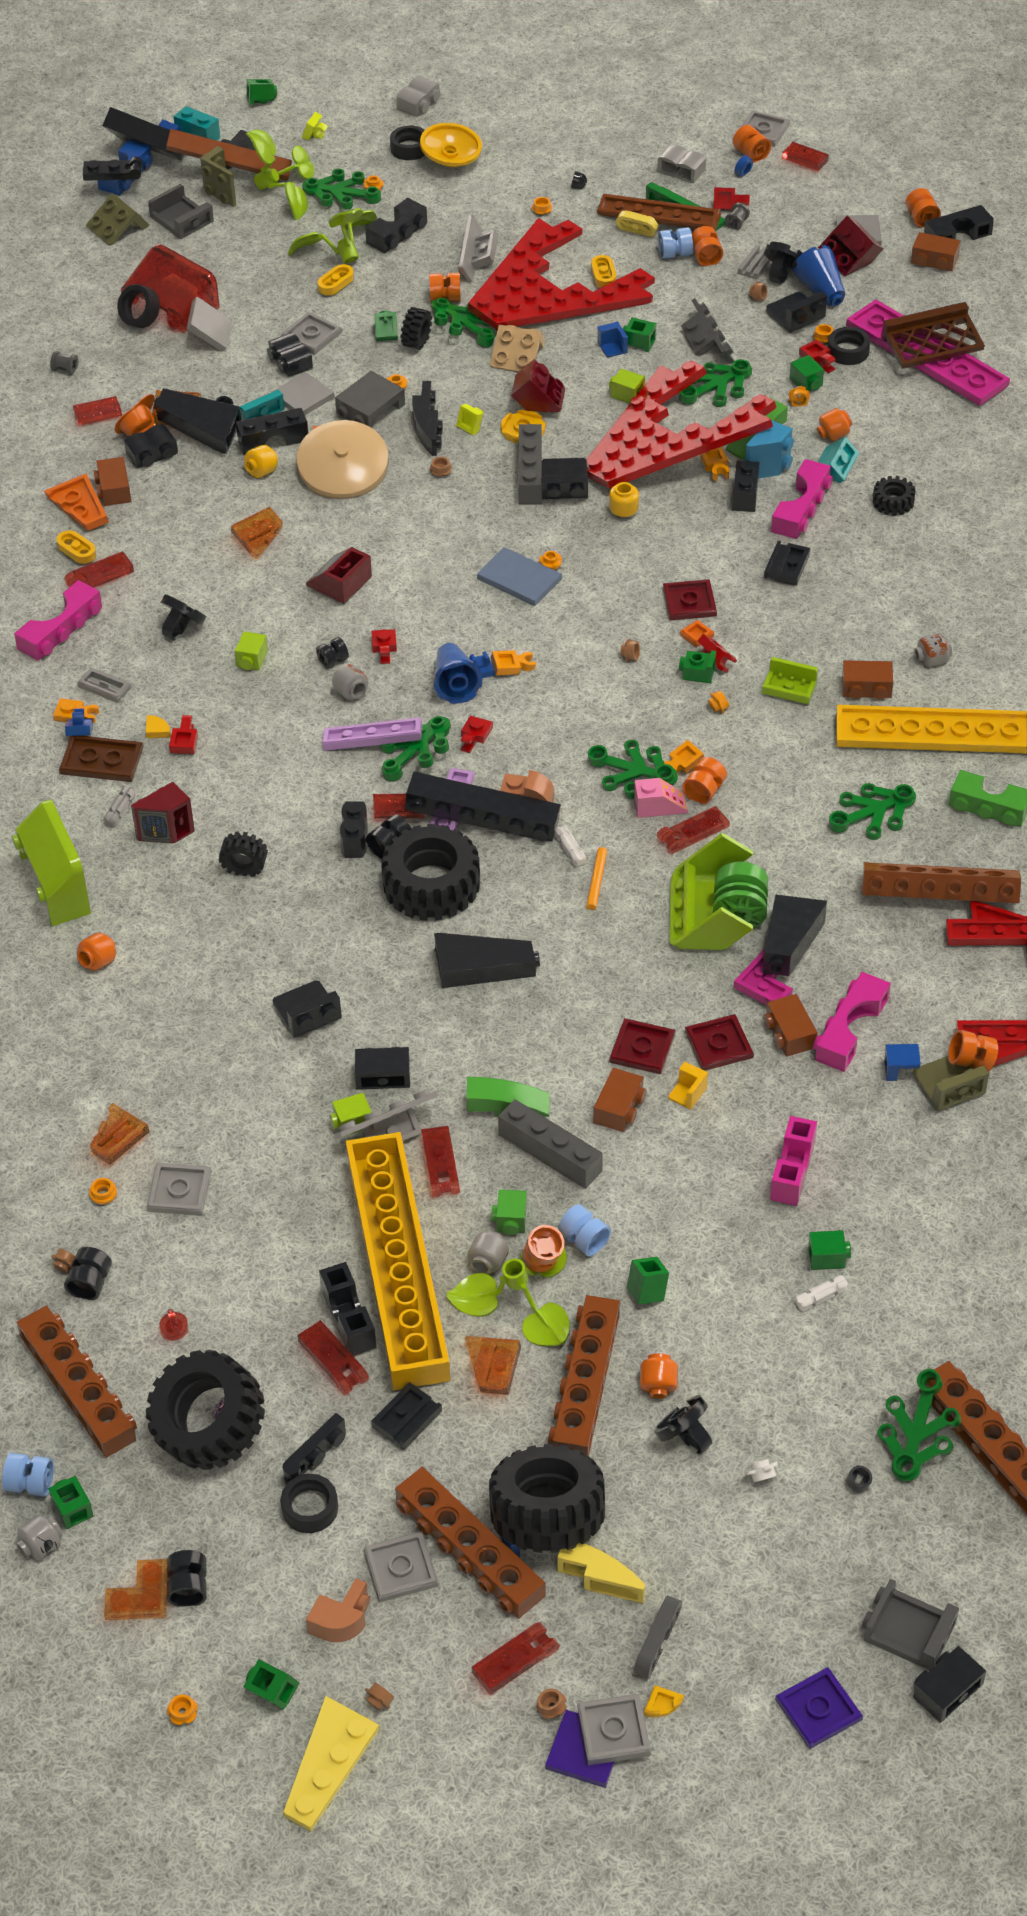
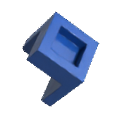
[597,321,628,358]
[884,1044,921,1081]

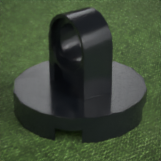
[764,241,803,284]
[160,594,207,641]
[654,1395,712,1454]

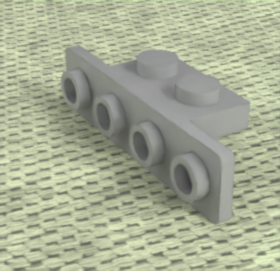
[458,215,498,282]
[334,1089,440,1141]

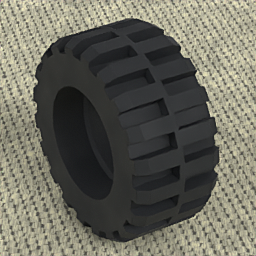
[381,824,480,921]
[146,1350,265,1470]
[489,1444,605,1553]

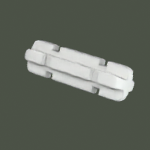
[554,825,586,867]
[795,1275,848,1311]

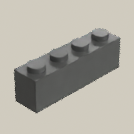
[518,424,542,505]
[498,1099,603,1189]

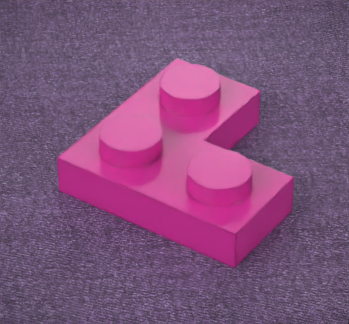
[734,949,793,1006]

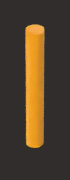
[586,847,607,910]

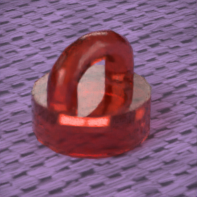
[159,1309,189,1341]

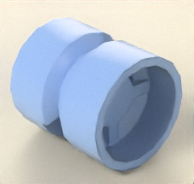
[658,227,693,259]
[558,1204,611,1257]
[2,1452,54,1497]

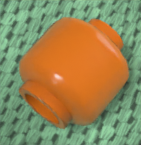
[817,408,852,442]
[77,932,116,971]
[640,1353,678,1399]

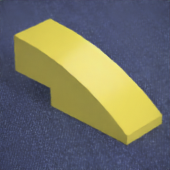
[557,1543,645,1603]

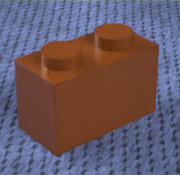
[911,232,961,272]
[93,457,132,506]
[842,660,893,699]
[764,994,818,1057]
[593,1067,647,1132]

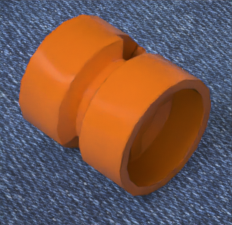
[733,125,771,163]
[905,188,941,228]
[692,226,724,266]
[429,273,461,302]
[682,757,727,804]
[948,1030,998,1072]
[522,1225,564,1273]

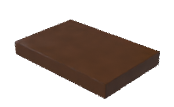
[59,735,144,782]

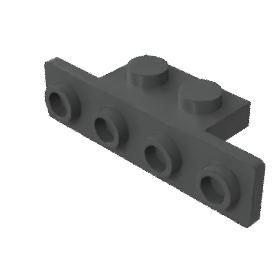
[681,298,734,363]

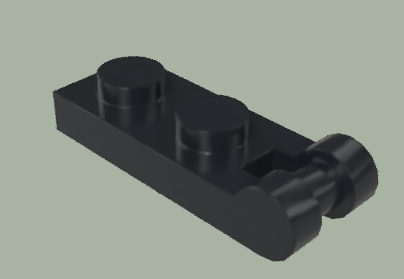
[82,156,142,181]
[282,1413,346,1485]

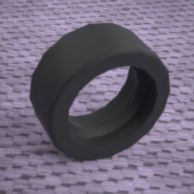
[390,125,425,160]
[117,284,160,328]
[828,327,870,365]
[280,1473,339,1534]

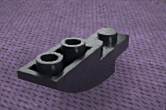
[412,381,443,456]

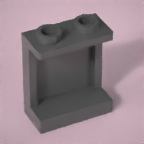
[148,184,214,239]
[335,371,405,428]
[861,1579,959,1670]

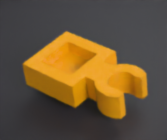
[700,447,729,481]
[491,650,536,675]
[53,698,100,723]
[664,740,704,775]

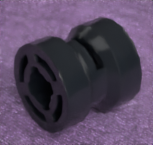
[316,637,349,668]

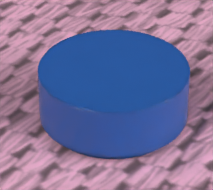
[734,155,753,177]

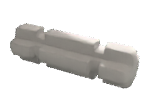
[103,786,135,827]

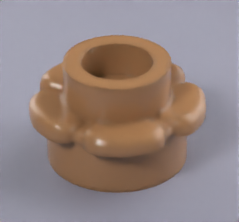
[749,281,768,302]
[430,457,452,476]
[621,639,640,663]
[51,1248,75,1273]
[365,1682,394,1711]
[536,1689,567,1719]

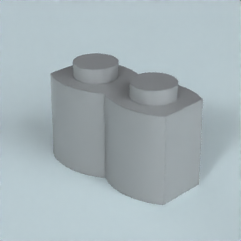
[396,76,441,117]
[657,145,706,183]

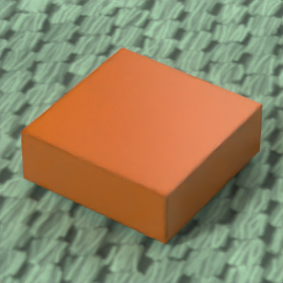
[680,620,714,648]

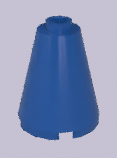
[793,245,846,306]
[434,643,482,704]

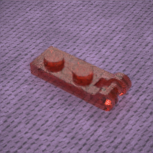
[64,551,134,588]
[657,806,730,854]
[421,1126,460,1197]
[297,1320,369,1395]
[471,1622,560,1695]

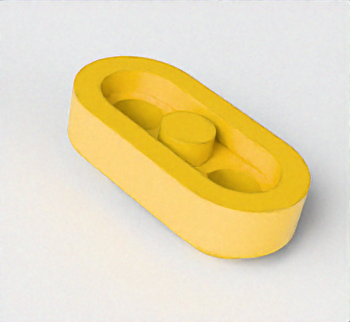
[591,255,616,288]
[318,264,354,295]
[56,530,96,564]

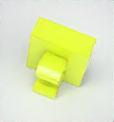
[302,112,328,140]
[456,404,484,435]

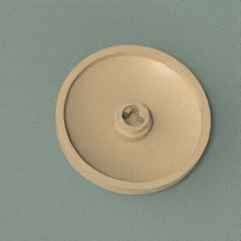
[297,420,388,498]

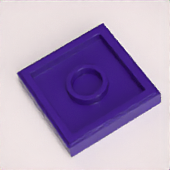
[775,1667,863,1749]
[545,1710,615,1788]

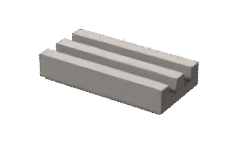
[738,245,771,280]
[77,667,132,703]

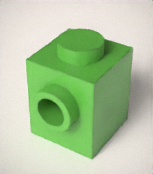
[491,1189,527,1235]

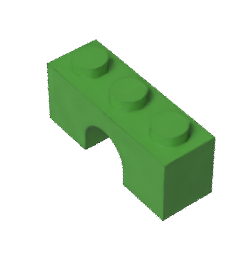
[949,770,1027,827]

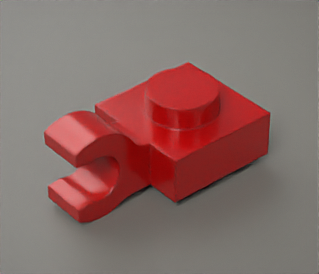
[713,187,750,210]
[799,339,835,374]
[372,629,397,664]
[697,634,737,673]
[169,715,198,754]
[461,715,493,753]

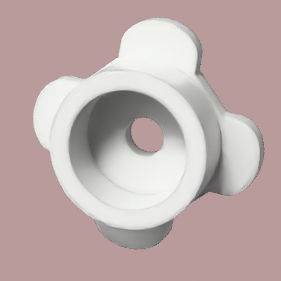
[745,1458,778,1482]

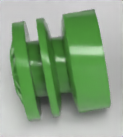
[713,862,769,929]

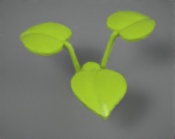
[246,129,315,220]
[288,208,377,264]
[446,1247,570,1347]

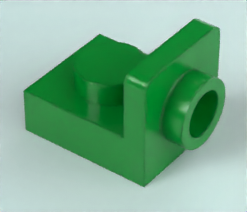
[374,310,398,341]

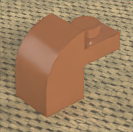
[500,770,555,803]
[306,1578,370,1642]

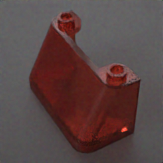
[121,243,220,333]

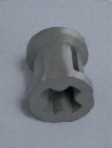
[724,203,750,230]
[50,351,79,374]

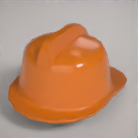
[114,394,155,437]

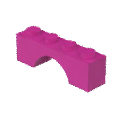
[771,459,833,539]
[14,580,102,661]
[813,972,891,1072]

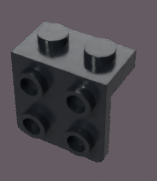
[766,291,827,333]
[542,458,588,499]
[272,980,342,1038]

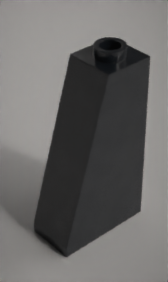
[102,107,183,161]
[154,388,241,454]
[763,894,827,976]
[434,933,540,988]

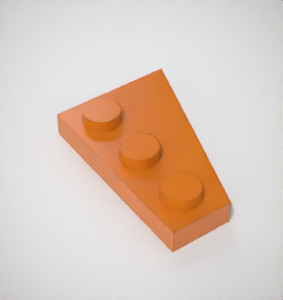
[44,474,109,531]

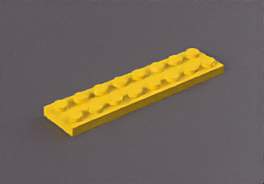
[836,705,1027,753]

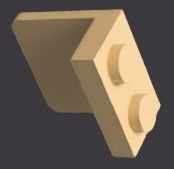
[490,325,545,372]

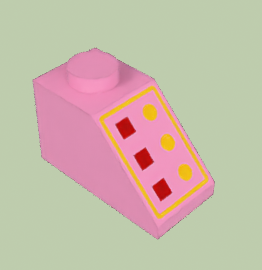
[634,778,688,818]

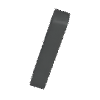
[634,1595,682,1679]

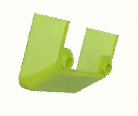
[12,799,91,927]
[669,833,753,950]

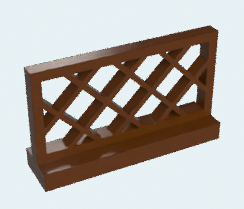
[881,302,985,369]

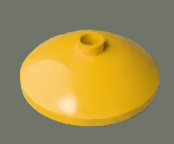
[420,123,482,167]

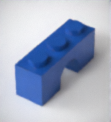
[97,140,152,196]

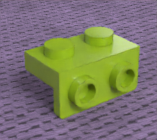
[762,657,818,705]

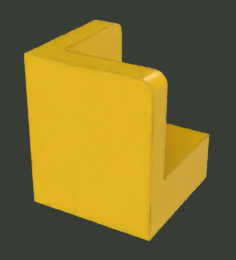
[669,1061,708,1109]

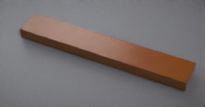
[166,129,292,180]
[597,193,722,230]

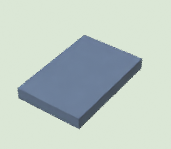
[477,547,562,606]

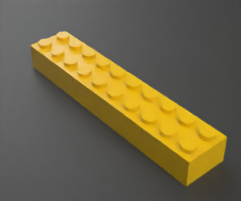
[346,1132,451,1391]

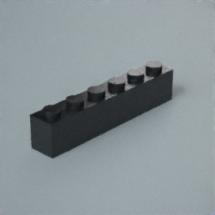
[405,771,561,842]

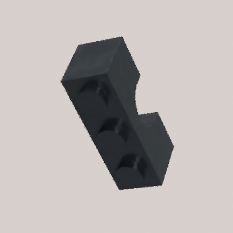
[365,198,427,253]
[924,205,994,240]
[236,408,308,455]
[319,1262,377,1357]

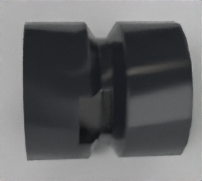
[366,814,412,859]
[64,1247,112,1301]
[167,1550,207,1607]

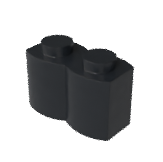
[267,332,313,377]
[124,424,178,468]
[340,801,368,858]

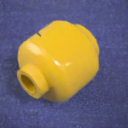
[244,445,278,478]
[609,482,639,517]

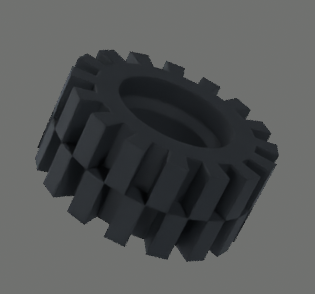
[400,307,432,350]
[873,476,916,516]
[218,832,268,877]

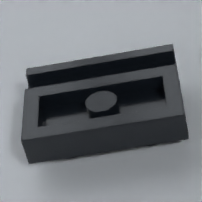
[764,541,811,585]
[371,1382,442,1450]

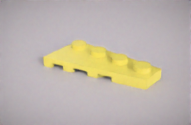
[283,1696,379,1831]

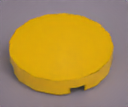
[501,410,546,443]

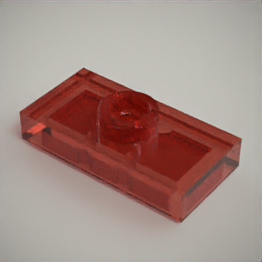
[782,142,829,171]
[73,396,122,425]
[373,793,425,819]

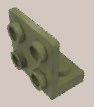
[200,146,236,207]
[86,193,150,245]
[912,1056,989,1112]

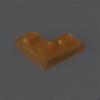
[104,1559,168,1620]

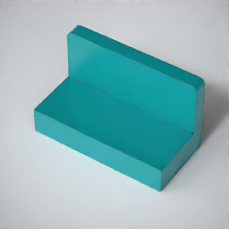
[240,390,284,421]
[818,437,859,483]

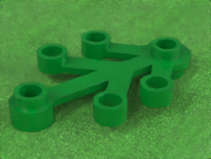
[302,168,381,210]
[431,298,495,347]
[680,359,752,407]
[381,716,451,781]
[588,739,678,799]
[829,783,916,840]
[878,1369,961,1482]

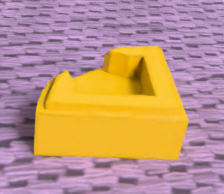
[146,715,171,738]
[644,1685,684,1717]

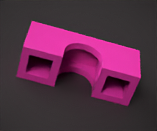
[770,1116,817,1206]

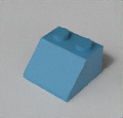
[745,420,794,479]

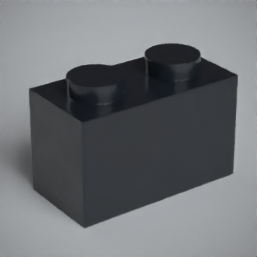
[732,460,760,512]
[355,1047,410,1090]
[913,1646,986,1723]

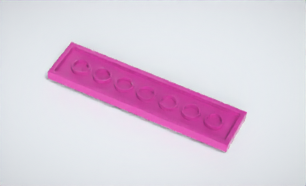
[846,299,1010,406]

